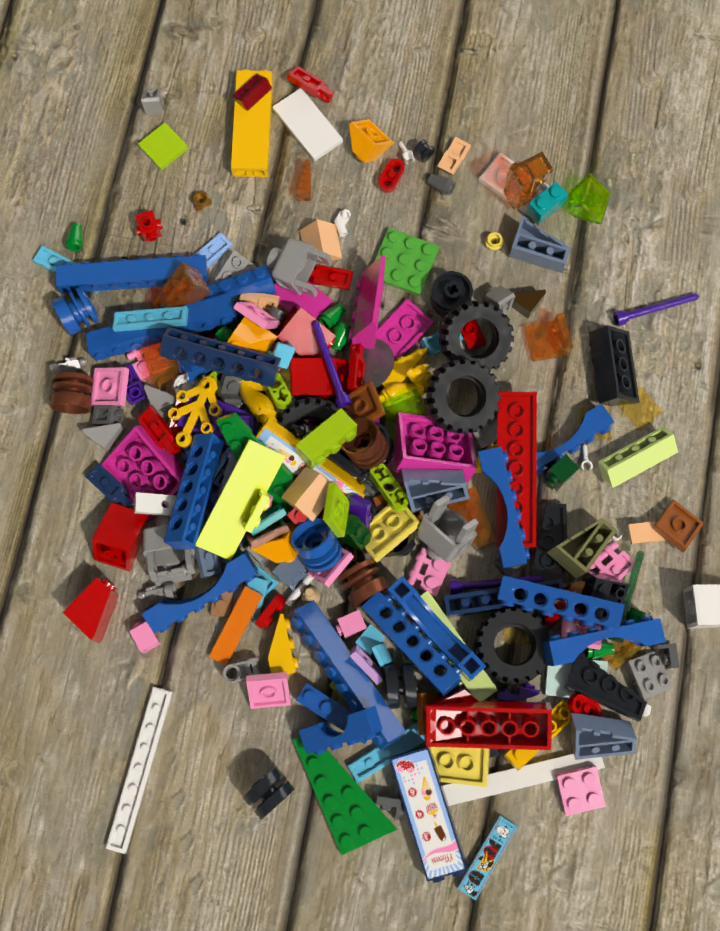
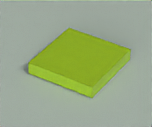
[138,122,189,171]
[323,483,350,537]

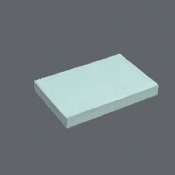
[544,660,608,698]

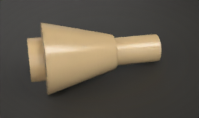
[301,586,320,604]

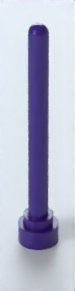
[613,293,699,327]
[312,321,352,408]
[450,575,545,595]

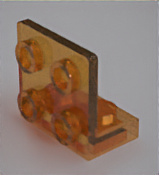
[525,313,573,362]

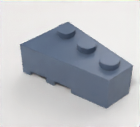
[509,216,571,273]
[401,468,470,513]
[272,555,309,592]
[570,713,637,760]

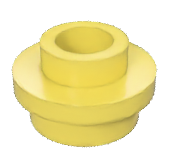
[485,232,503,251]

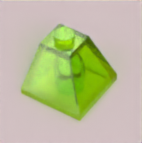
[564,173,611,224]
[381,389,425,423]

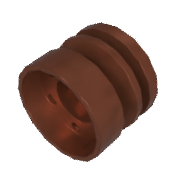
[50,372,94,414]
[341,418,389,469]
[337,558,389,609]

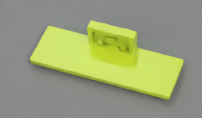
[196,440,285,560]

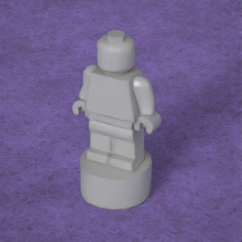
[49,357,87,377]
[138,583,177,603]

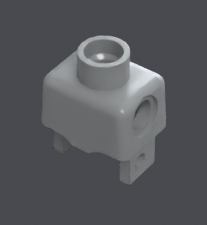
[267,238,333,298]
[417,494,479,562]
[143,515,197,581]

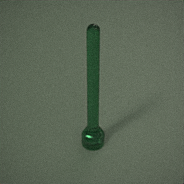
[608,551,644,644]

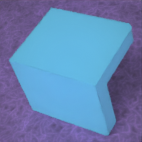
[266,341,296,369]
[355,624,385,657]

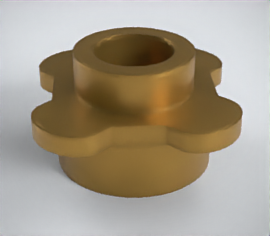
[190,191,212,211]

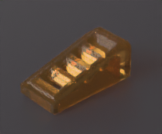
[296,159,311,201]

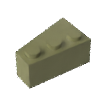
[547,518,617,578]

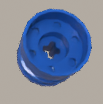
[51,287,99,336]
[291,518,342,572]

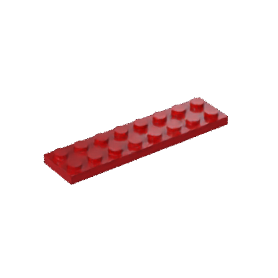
[496,392,537,548]

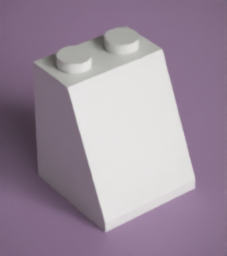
[682,585,720,629]

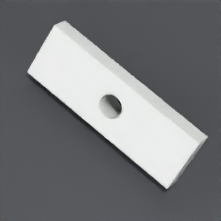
[134,492,177,516]

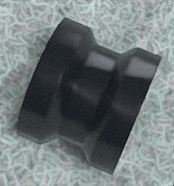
[413,139,435,163]

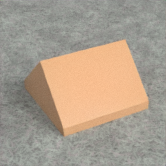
[300,220,342,263]
[281,466,330,522]

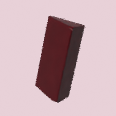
[231,74,272,111]

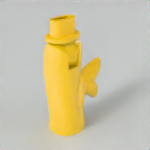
[379,364,432,407]
[239,380,280,426]

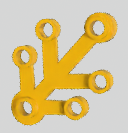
[168,377,222,448]

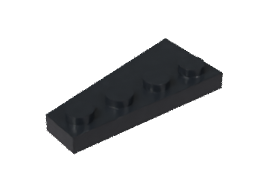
[530,504,569,582]
[564,652,647,722]

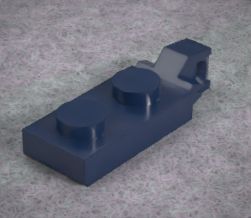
[85,463,133,508]

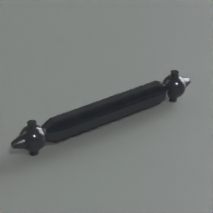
[292,424,373,485]

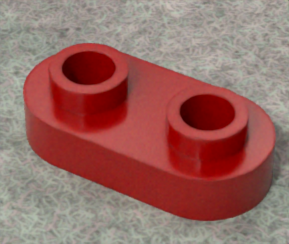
[378,158,405,193]
[255,593,286,629]
[541,600,566,628]
[567,693,602,717]

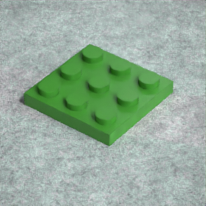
[374,228,440,297]

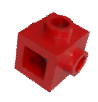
[135,210,163,242]

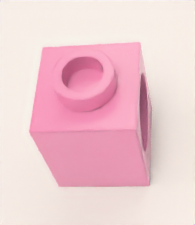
[335,610,367,639]
[129,621,161,653]

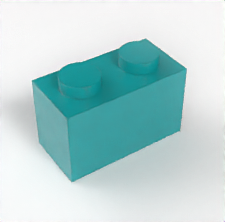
[526,181,569,225]

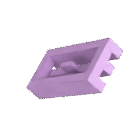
[350,644,384,685]

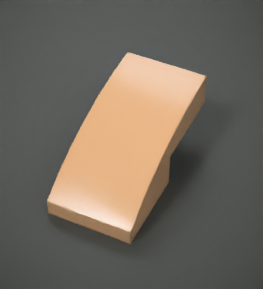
[437,137,471,175]
[239,293,280,312]
[627,521,667,545]

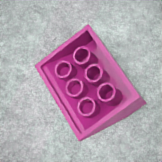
[349,255,386,349]
[394,412,477,482]
[101,425,185,522]

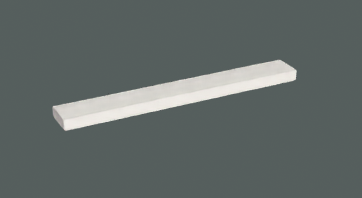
[105,687,173,854]
[443,754,605,806]

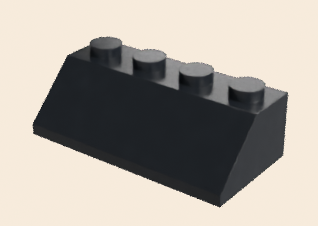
[589,325,640,406]

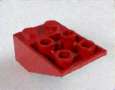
[289,358,350,402]

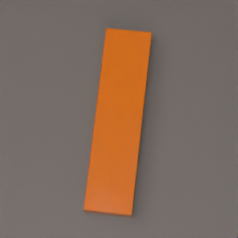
[209,586,263,666]

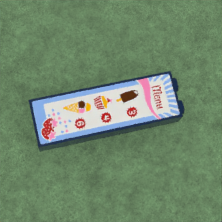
[390,746,468,883]

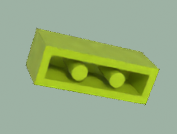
[295,408,357,469]

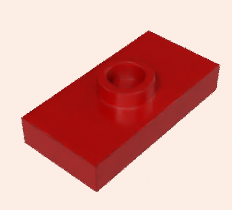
[461,319,486,352]

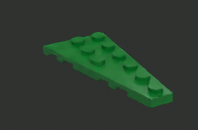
[216,412,295,516]
[293,736,398,856]

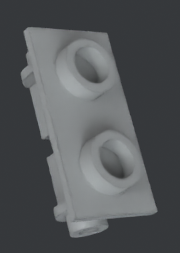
[150,562,192,587]

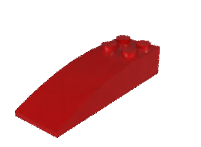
[426,702,552,750]

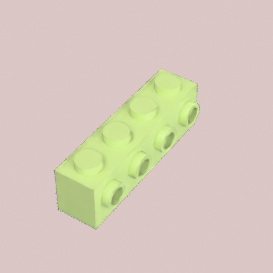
[598,427,678,488]

